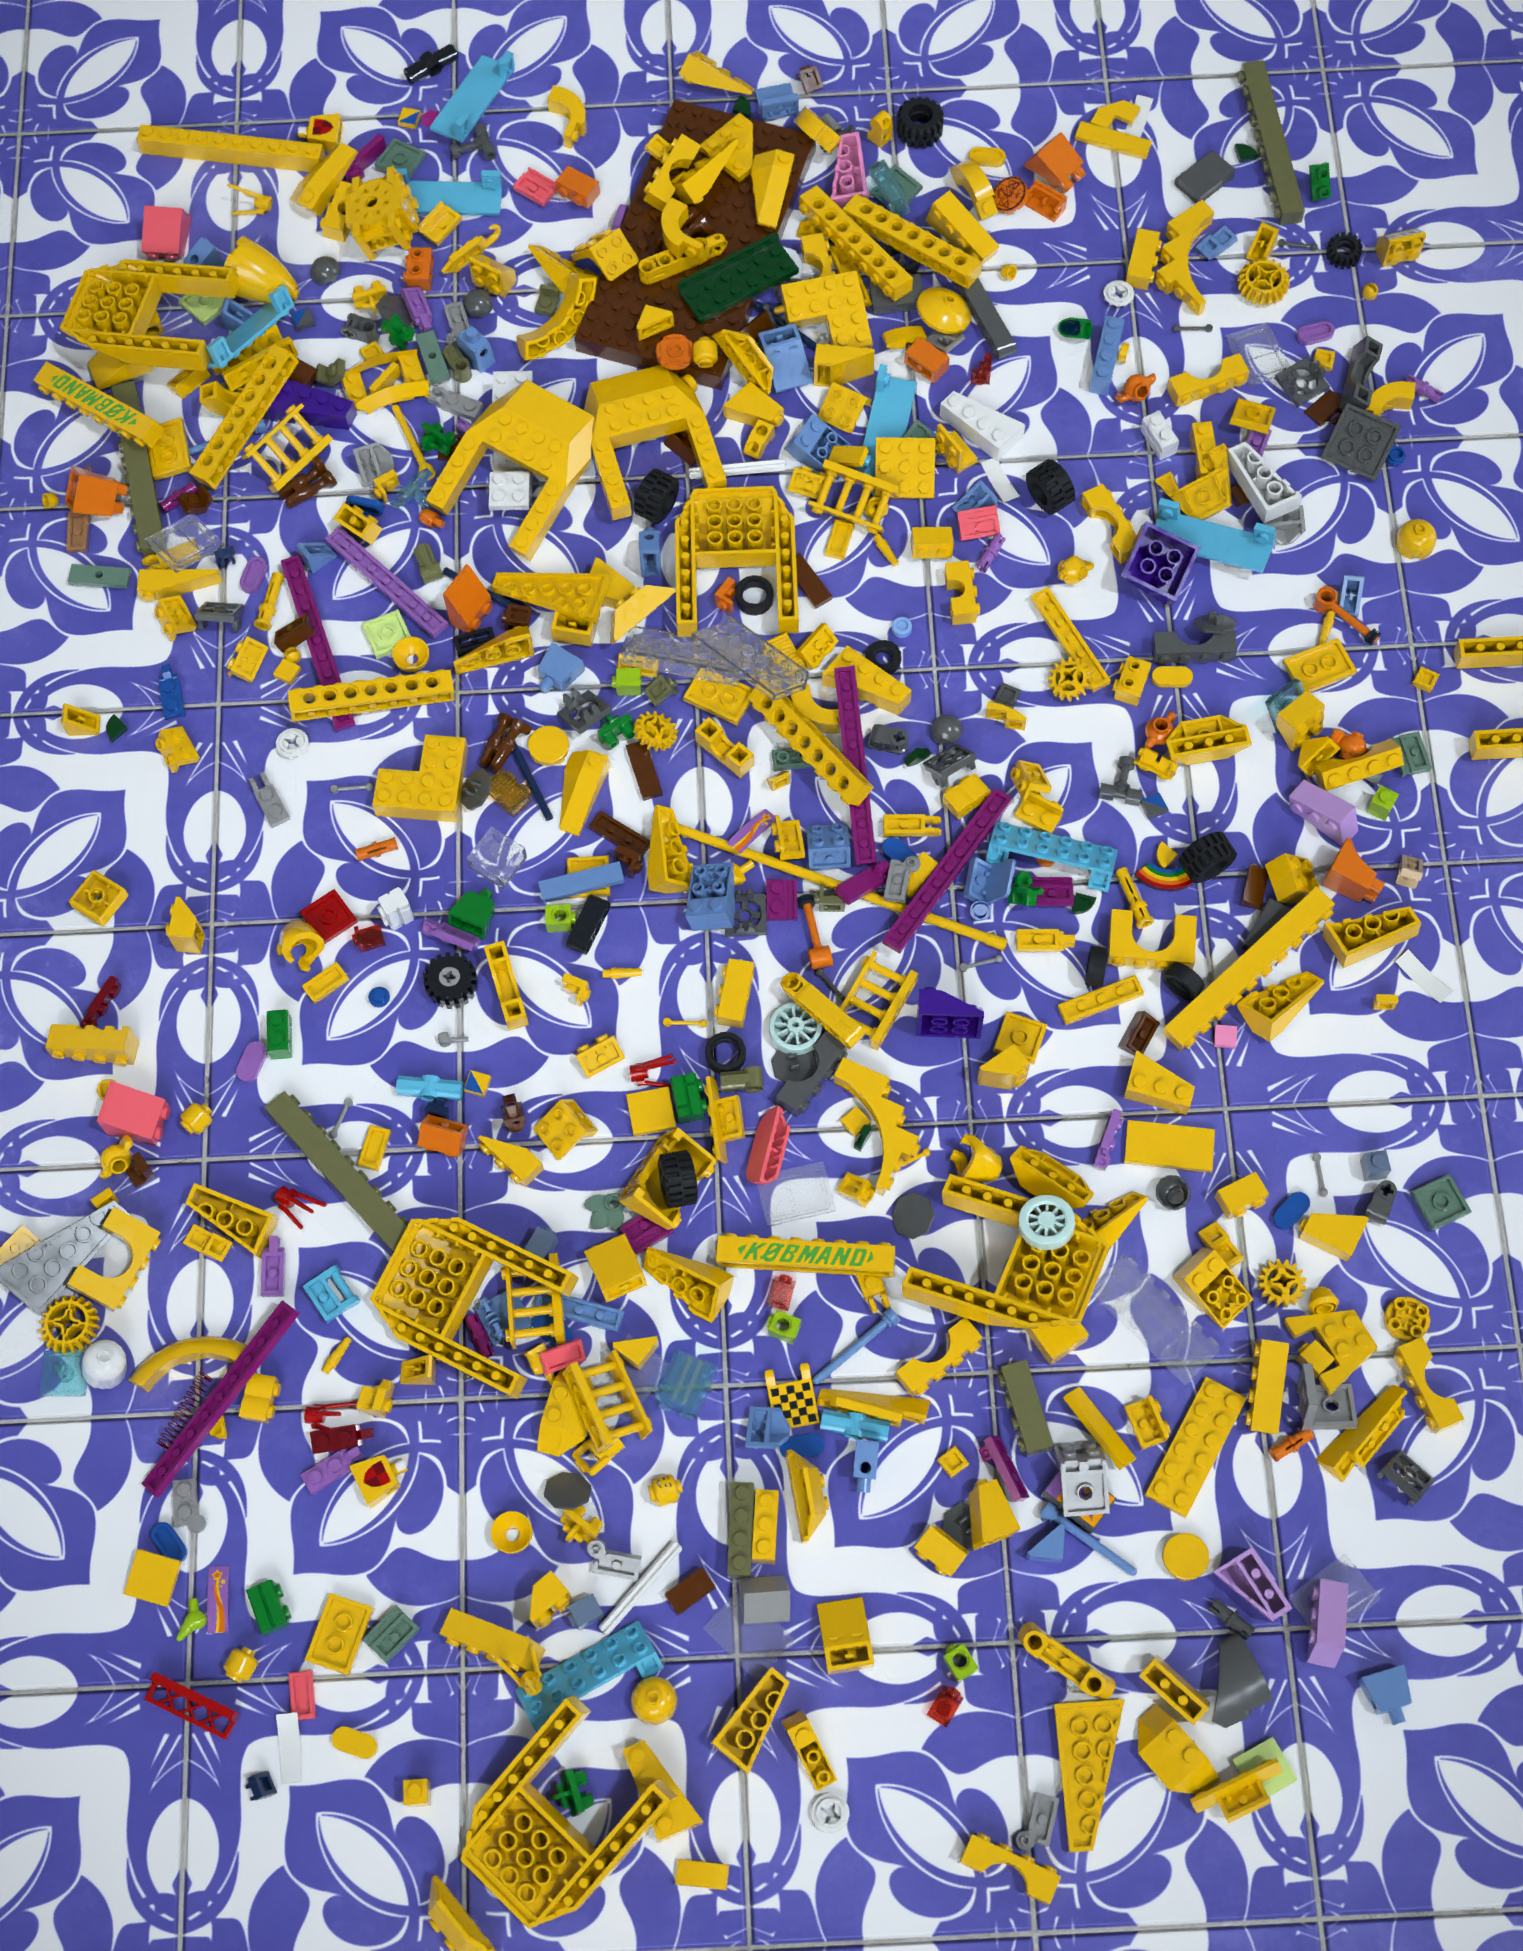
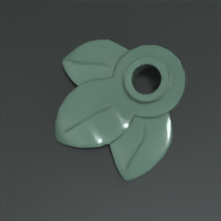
[584,1193,625,1231]

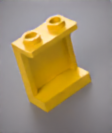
[584,1234,647,1303]

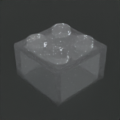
[467,826,527,889]

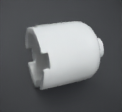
[82,1340,127,1389]

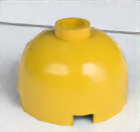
[1396,519,1437,560]
[631,1676,678,1725]

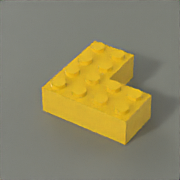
[780,270,873,349]
[372,735,469,823]

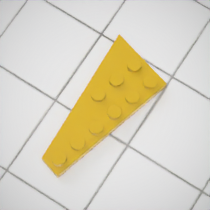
[491,572,611,623]
[1054,1699,1125,1853]

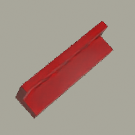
[144,1672,240,1740]

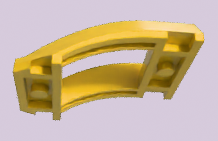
[341,349,429,415]

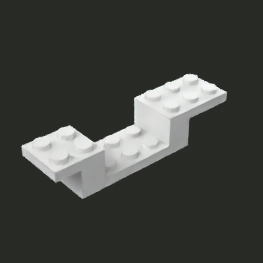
[489,371,533,510]

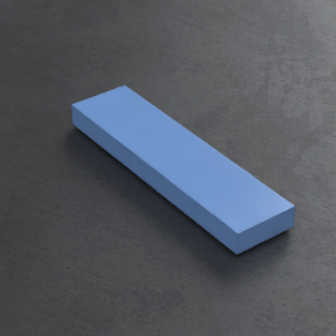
[538,861,625,903]
[534,1294,625,1333]

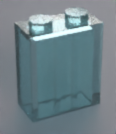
[868,159,911,217]
[655,1349,718,1420]

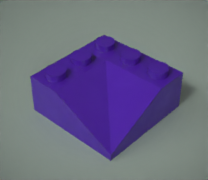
[1121,521,1201,606]
[916,987,984,1039]

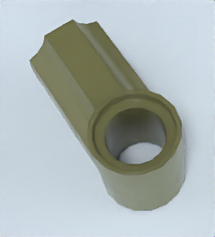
[442,344,472,383]
[413,543,443,584]
[720,1066,764,1093]

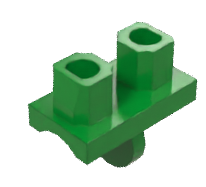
[1309,162,1331,201]
[380,314,415,351]
[421,422,456,456]
[597,714,635,749]
[1008,871,1043,906]
[552,1769,594,1817]

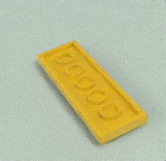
[1145,1377,1247,1518]

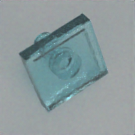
[390,468,433,509]
[1265,678,1304,736]
[39,1350,87,1397]

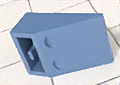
[758,323,813,393]
[784,413,852,480]
[685,862,735,931]

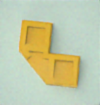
[1090,100,1141,129]

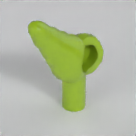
[176,1598,207,1641]

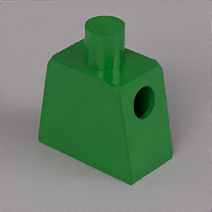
[448,888,495,939]

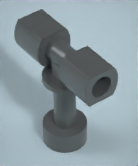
[449,123,496,161]
[1098,756,1142,806]

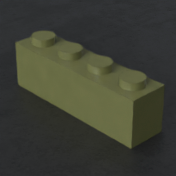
[997,1359,1054,1458]
[727,1482,755,1579]

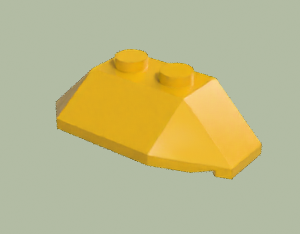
[712,329,774,395]
[610,585,676,645]
[1166,715,1252,765]
[1010,1145,1094,1209]
[537,1368,598,1457]
[785,1449,829,1544]
[1138,1704,1220,1794]
[428,1874,497,1951]

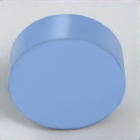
[892,617,912,638]

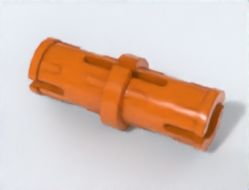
[355,837,398,862]
[1269,1429,1314,1462]

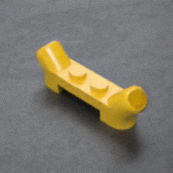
[1018,1622,1116,1700]

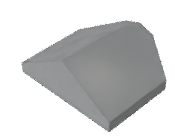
[926,330,965,354]
[353,442,394,488]
[1264,505,1306,545]

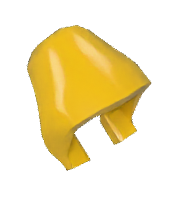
[276,919,325,972]
[950,1134,1003,1183]

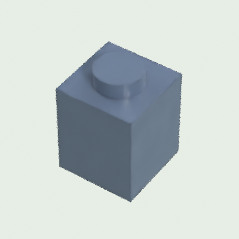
[1360,1150,1392,1182]
[524,1226,559,1261]
[567,1593,605,1631]

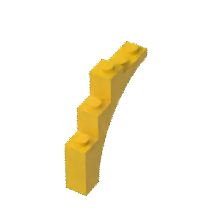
[1155,200,1214,316]
[834,1057,921,1196]

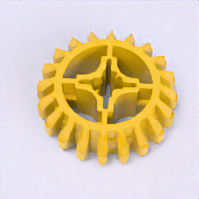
[1237,257,1290,307]
[39,1295,100,1355]

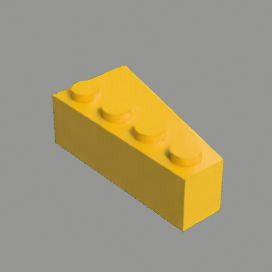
[440,1608,546,1672]
[710,1667,790,1774]

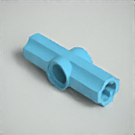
[396,1075,463,1102]
[820,1409,890,1442]

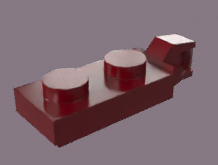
[79,976,121,1029]
[310,1424,375,1454]

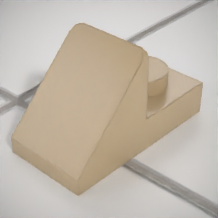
[1396,854,1423,889]

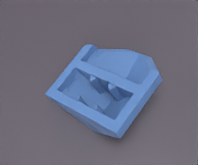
[952,480,998,512]
[745,1407,790,1449]

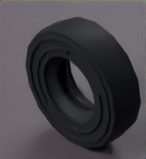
[865,640,902,674]

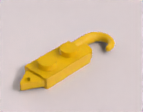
[441,224,501,274]

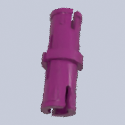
[159,482,198,514]
[465,1313,495,1358]

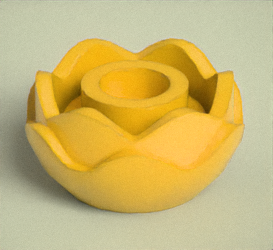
[864,496,889,519]

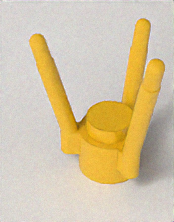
[227,183,272,215]
[495,1644,543,1696]

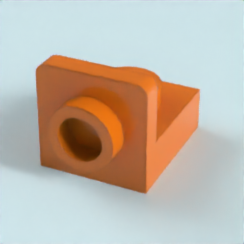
[714,577,736,614]

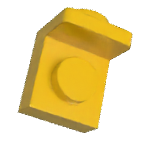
[373,469,400,504]
[561,973,591,1007]
[837,1172,875,1208]

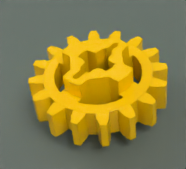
[1047,657,1093,702]
[633,711,678,752]
[1257,1259,1307,1308]

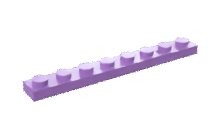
[325,526,449,639]

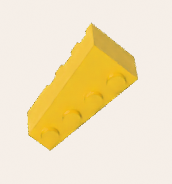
[925,190,1000,266]
[822,645,912,716]
[1322,906,1421,969]
[45,1024,139,1067]
[185,1183,279,1259]
[1245,1339,1289,1434]
[622,1740,704,1843]

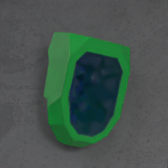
[1058,317,1093,339]

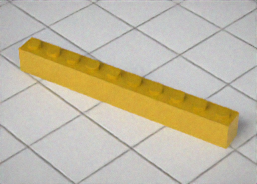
[136,124,326,172]
[1163,886,1335,1051]

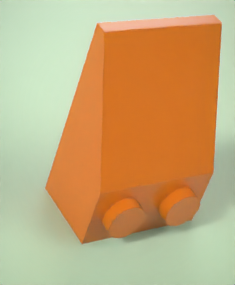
[443,564,493,633]

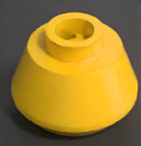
[1308,1286,1339,1314]

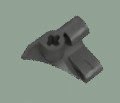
[1212,1633,1273,1729]

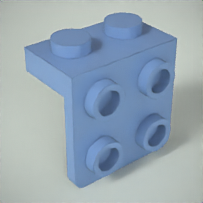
[963,857,1016,904]

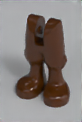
[654,206,712,251]
[278,455,338,509]
[479,712,532,773]

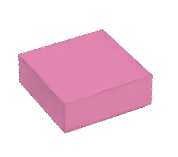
[1214,1024,1237,1049]

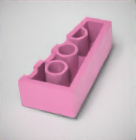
[831,132,869,210]

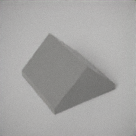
[738,1575,790,1625]

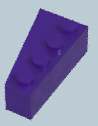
[267,379,357,430]

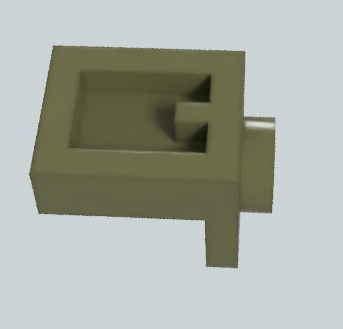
[534,284,560,318]
[316,358,345,387]
[643,675,680,707]
[815,885,845,912]

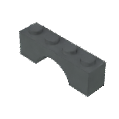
[1339,335,1383,410]
[1151,630,1237,665]
[776,1031,848,1117]

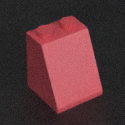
[141,205,192,260]
[97,1081,170,1146]

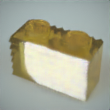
[489,768,532,817]

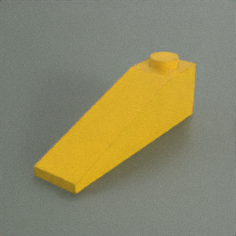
[137,569,223,602]

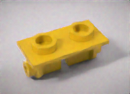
[1133,747,1179,781]

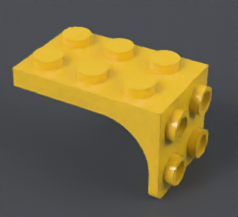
[570,228,638,281]

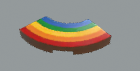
[1135,862,1194,892]

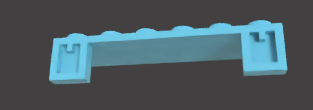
[430,51,515,142]
[395,168,503,216]
[206,285,295,369]
[856,364,917,477]
[1155,498,1276,573]
[986,822,1118,892]
[515,1621,664,1733]

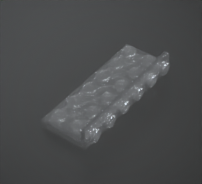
[690,613,809,701]
[620,626,749,687]
[1093,1255,1220,1386]

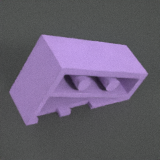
[1289,780,1358,847]
[1213,1547,1292,1622]
[1306,1578,1348,1668]

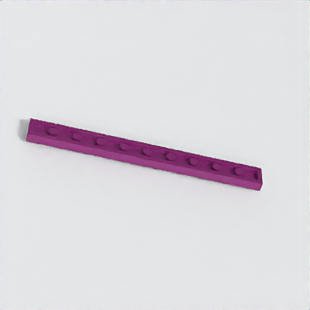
[280,555,356,731]
[834,666,877,867]
[882,788,1013,954]
[141,1300,300,1498]

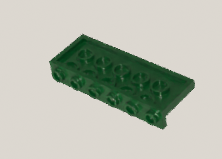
[678,232,799,324]

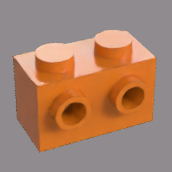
[555,166,600,209]
[403,247,434,291]
[904,337,950,384]
[417,1114,469,1157]

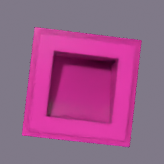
[421,110,440,127]

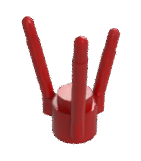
[630,1054,677,1088]
[274,1186,327,1229]
[304,1401,358,1430]

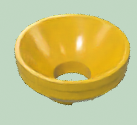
[392,637,429,672]
[490,1511,533,1554]

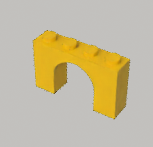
[1107,909,1197,971]
[67,1207,161,1312]

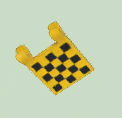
[765,1363,820,1429]

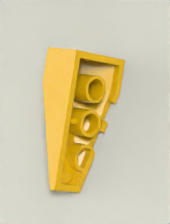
[679,50,755,95]
[671,139,739,205]
[750,149,795,229]
[560,750,610,837]
[1237,971,1324,1042]
[1081,1191,1148,1249]
[643,1247,734,1323]

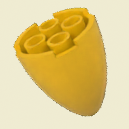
[223,236,300,304]

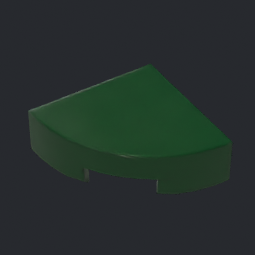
[733,95,751,118]
[1234,144,1258,163]
[106,714,128,743]
[904,748,931,767]
[1071,892,1097,915]
[854,1124,872,1152]

